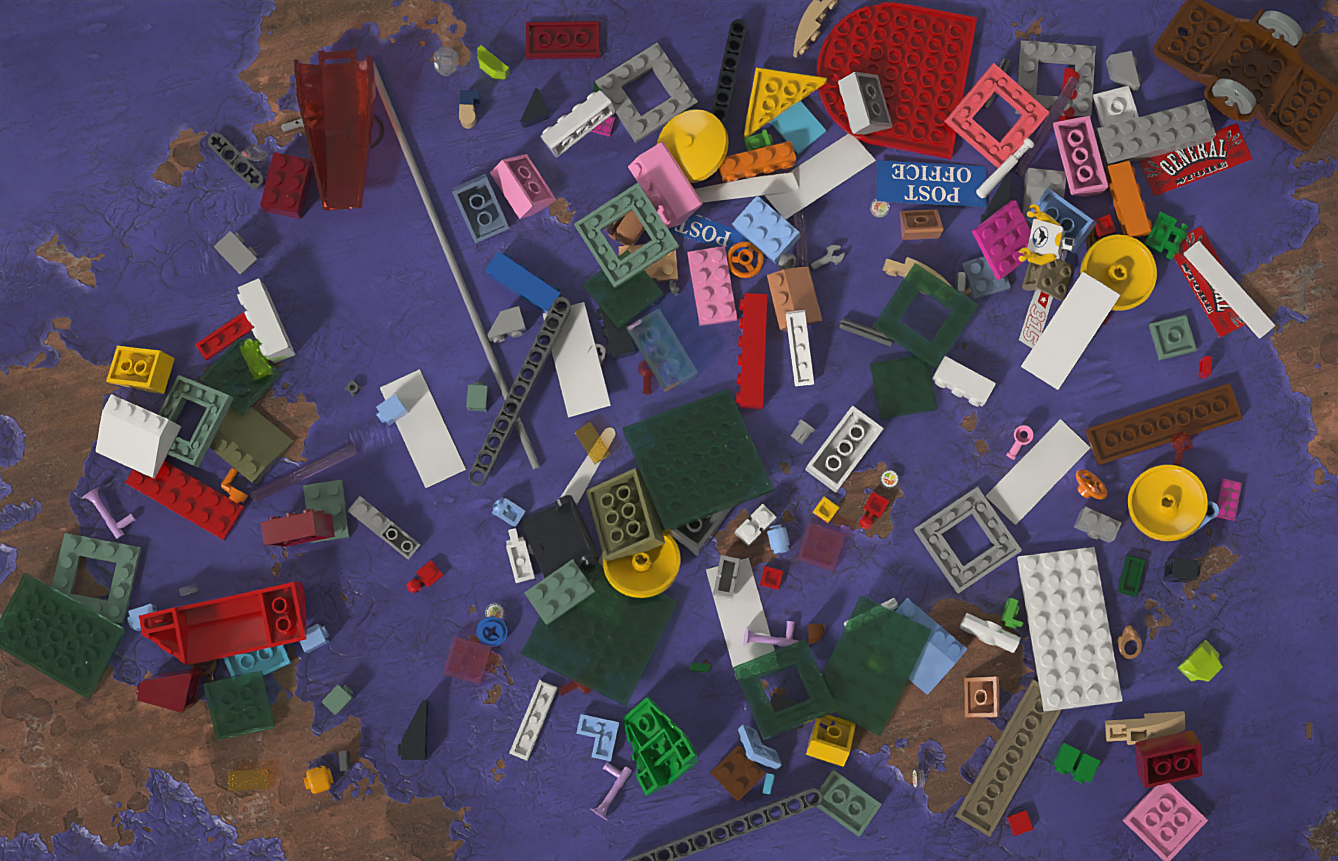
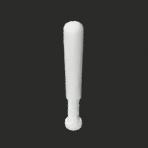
[976,138,1034,198]

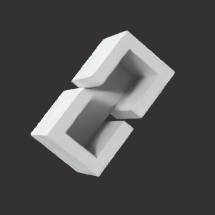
[735,504,776,547]

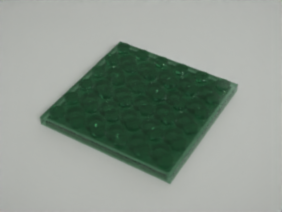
[622,388,774,532]
[521,562,678,707]

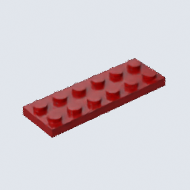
[125,461,245,541]

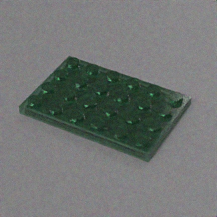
[0,573,127,699]
[810,595,932,736]

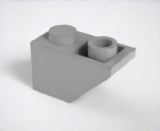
[1106,51,1141,93]
[487,306,526,343]

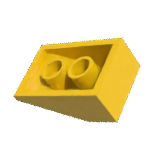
[106,346,175,394]

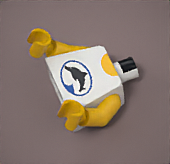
[1018,204,1074,265]

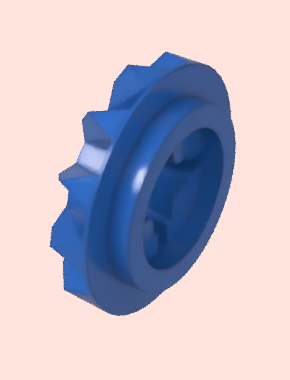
[476,616,508,647]

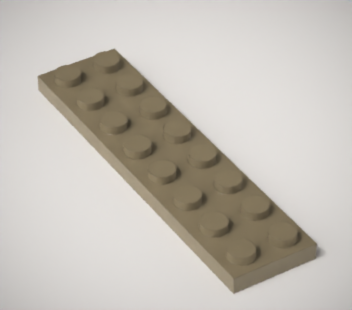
[955,679,1061,837]

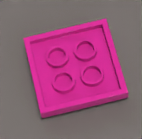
[972,200,1031,279]

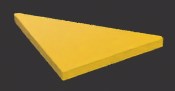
[744,67,827,138]

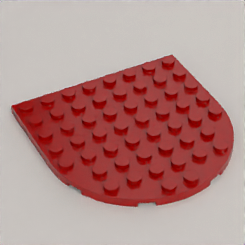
[816,2,977,160]

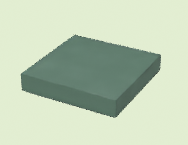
[1149,315,1197,361]

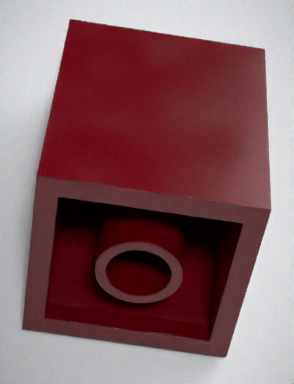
[136,667,203,713]

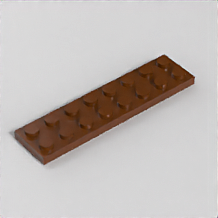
[1085,383,1243,466]

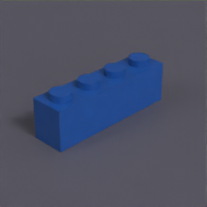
[485,251,561,314]

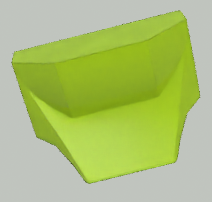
[477,45,510,79]
[1177,640,1223,682]

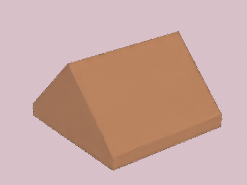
[900,209,943,240]
[964,677,1000,718]

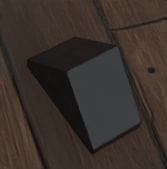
[520,88,549,128]

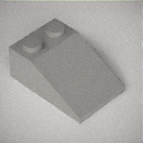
[1022,168,1066,229]

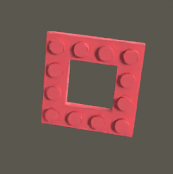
[944,63,1050,168]

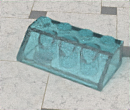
[626,308,698,393]

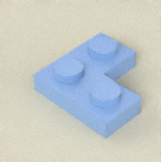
[576,714,619,761]
[738,724,782,770]

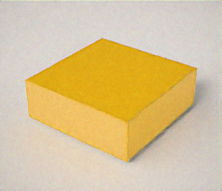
[813,496,840,523]

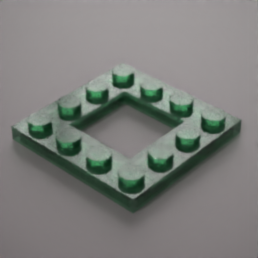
[872,263,979,369]
[733,639,837,740]

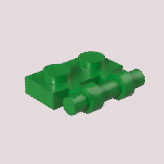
[1144,212,1188,260]

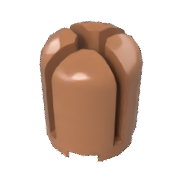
[605,211,645,246]

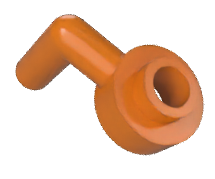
[221,468,248,504]

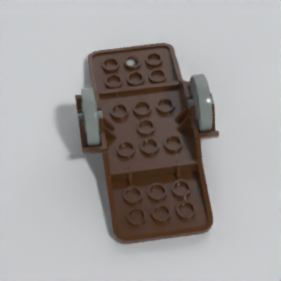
[1153,0,1338,152]

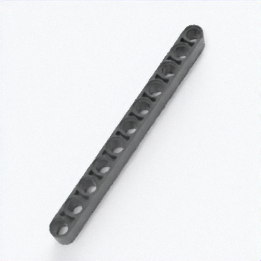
[469,297,571,487]
[622,787,822,861]

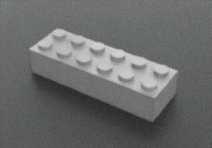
[1094,100,1216,170]

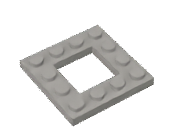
[1015,40,1096,118]
[595,42,698,143]
[914,487,1022,594]

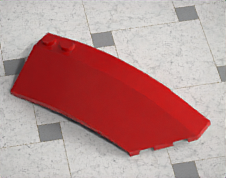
[139,581,307,665]

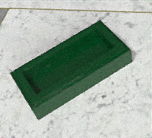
[1117,555,1146,598]

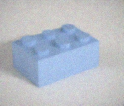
[732,196,801,264]

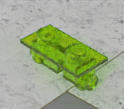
[240,339,273,380]

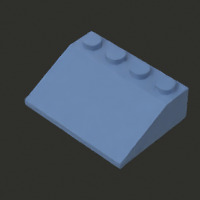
[867,598,967,695]

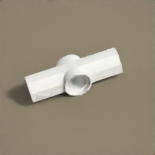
[960,613,1020,653]

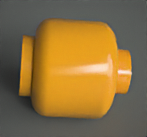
[303,765,334,794]

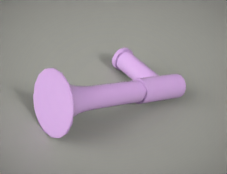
[82,487,136,539]
[744,621,799,649]
[591,762,632,820]

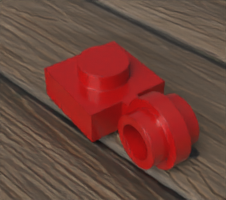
[859,492,889,530]
[406,560,444,594]

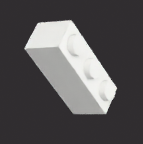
[932,356,996,407]

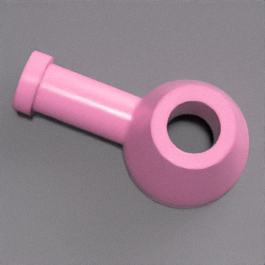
[1006,425,1034,460]

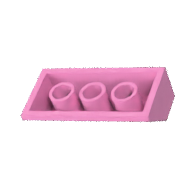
[1053,116,1108,197]
[628,142,703,228]

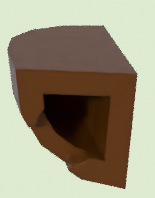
[806,623,827,646]

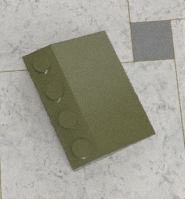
[209,394,294,486]
[586,468,665,561]

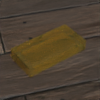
[575,422,611,465]
[228,769,269,791]

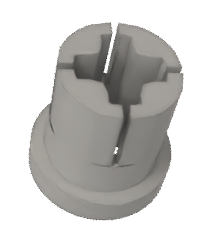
[791,419,815,445]

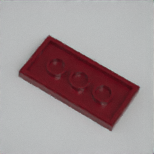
[526,21,600,60]

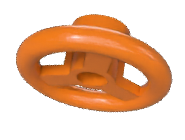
[726,241,764,278]
[1076,469,1107,500]

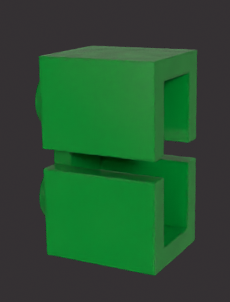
[1051,743,1100,784]

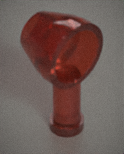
[638,359,657,395]
[1171,432,1192,467]
[558,673,595,696]

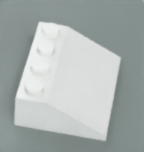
[96,394,181,479]

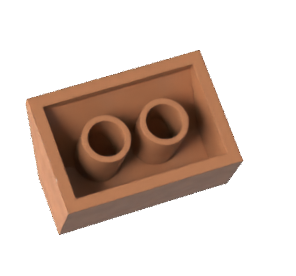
[767,266,822,332]

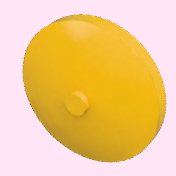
[657,110,729,183]
[1081,235,1157,311]
[1128,465,1208,541]
[603,529,681,598]

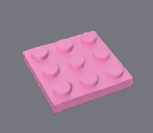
[1122,783,1208,861]

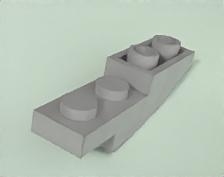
[348,496,420,560]

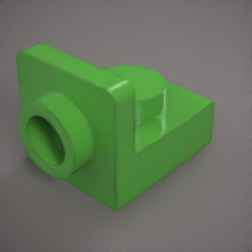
[744,129,773,151]
[1000,598,1023,630]

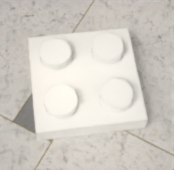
[1092,86,1139,127]

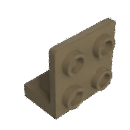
[1022,259,1073,301]

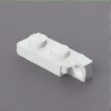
[506,528,535,583]

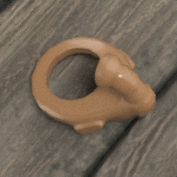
[1116,625,1142,659]

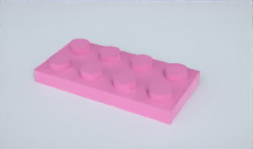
[687,246,737,326]

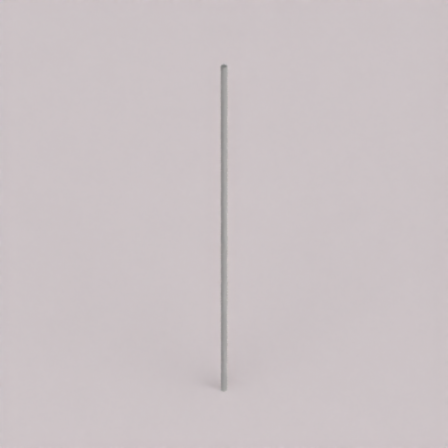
[367,60,540,470]

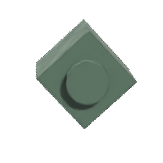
[466,382,489,412]
[322,685,355,716]

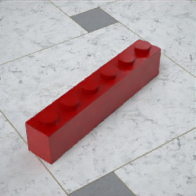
[736,293,767,410]

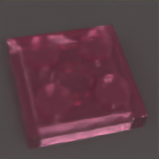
[797,523,845,572]
[443,636,492,685]

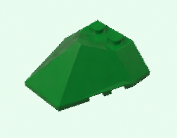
[623,697,698,796]

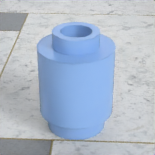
[767,524,790,554]

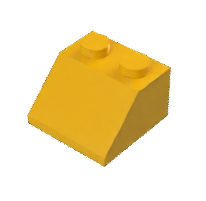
[806,711,856,767]

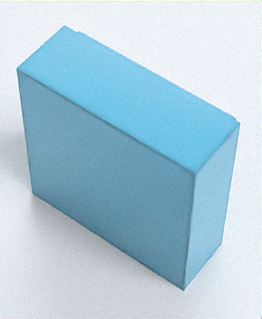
[762,773,775,794]

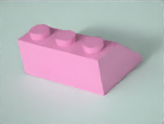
[490,154,556,219]

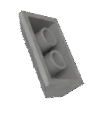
[838,72,893,135]

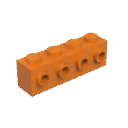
[719,141,796,183]
[1104,161,1152,239]

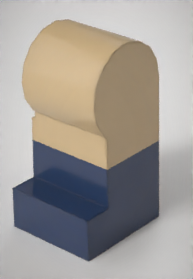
[459,90,481,129]

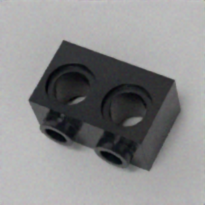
[1164,558,1200,583]

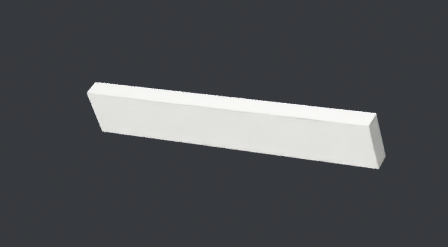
[1184,241,1275,339]

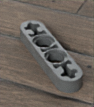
[208,133,265,190]

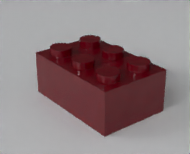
[260,152,314,219]
[261,509,335,547]
[1135,730,1203,788]

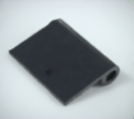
[520,495,599,579]

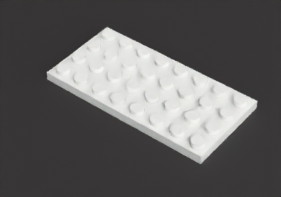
[1017,547,1122,712]

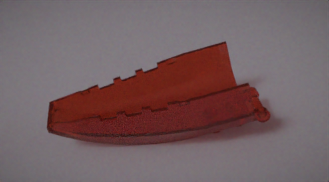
[294,48,376,211]

